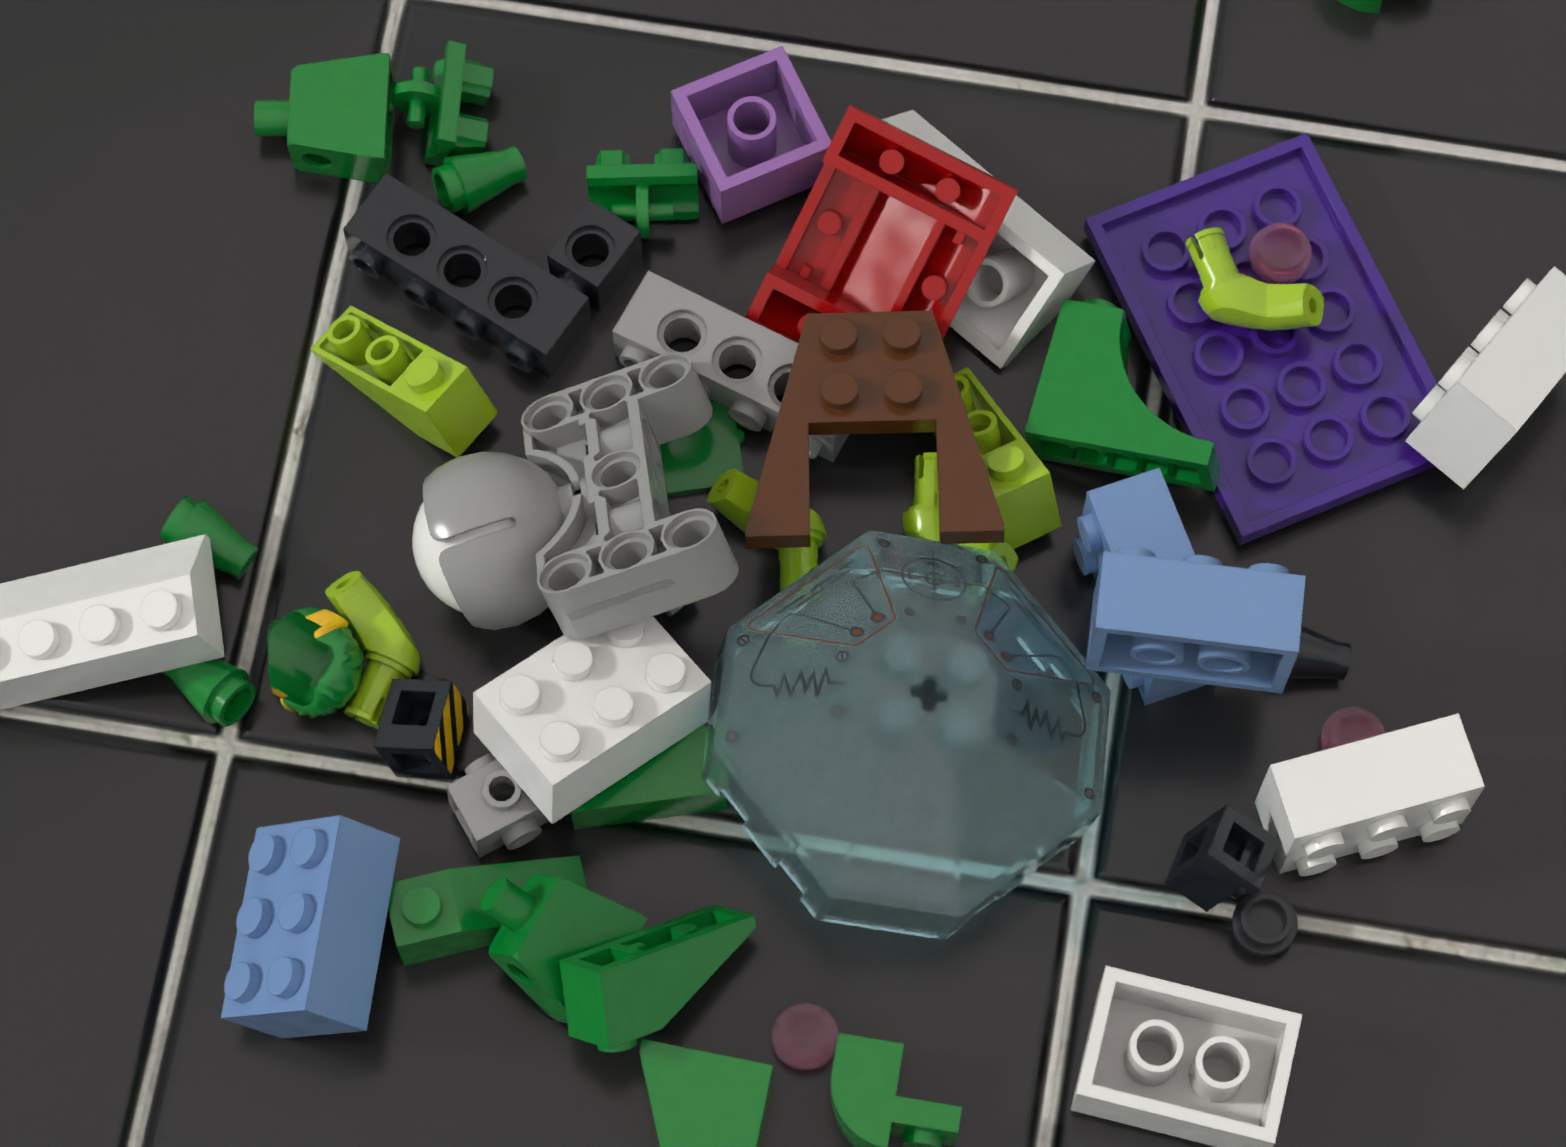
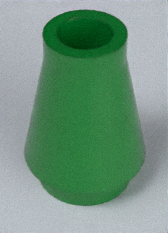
[432,146,527,215]
[160,496,259,580]
[162,659,256,727]

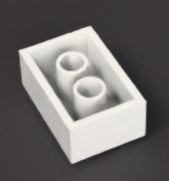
[1405,266,1566,490]
[473,616,712,824]
[1255,713,1485,876]
[1070,966,1303,1147]

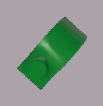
[830,1033,962,1147]

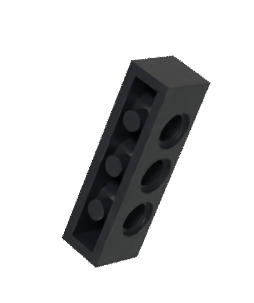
[343,173,592,379]

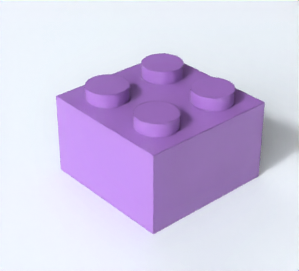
[671,46,831,224]

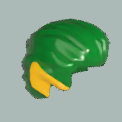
[267,607,363,719]

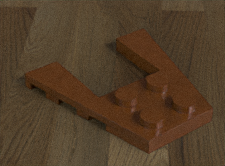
[745,310,1005,549]

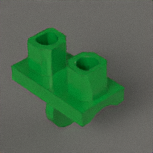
[391,40,494,166]
[586,148,699,239]

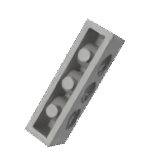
[612,271,849,462]

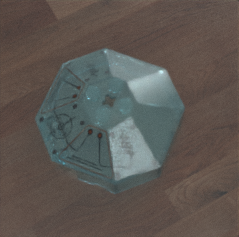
[702,530,1111,940]

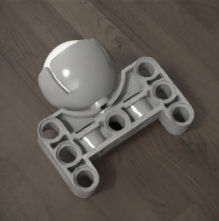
[412,352,739,640]

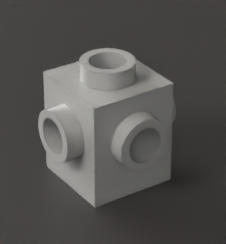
[446,753,548,858]

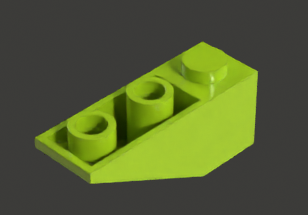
[310,305,498,457]
[933,367,1062,549]

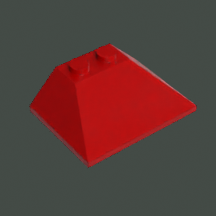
[745,104,1019,343]

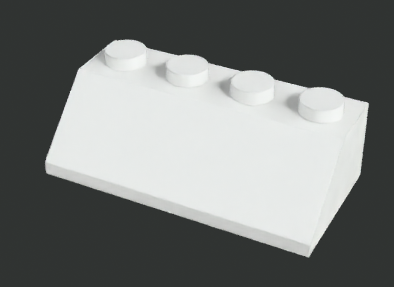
[882,110,1095,369]
[0,534,225,710]

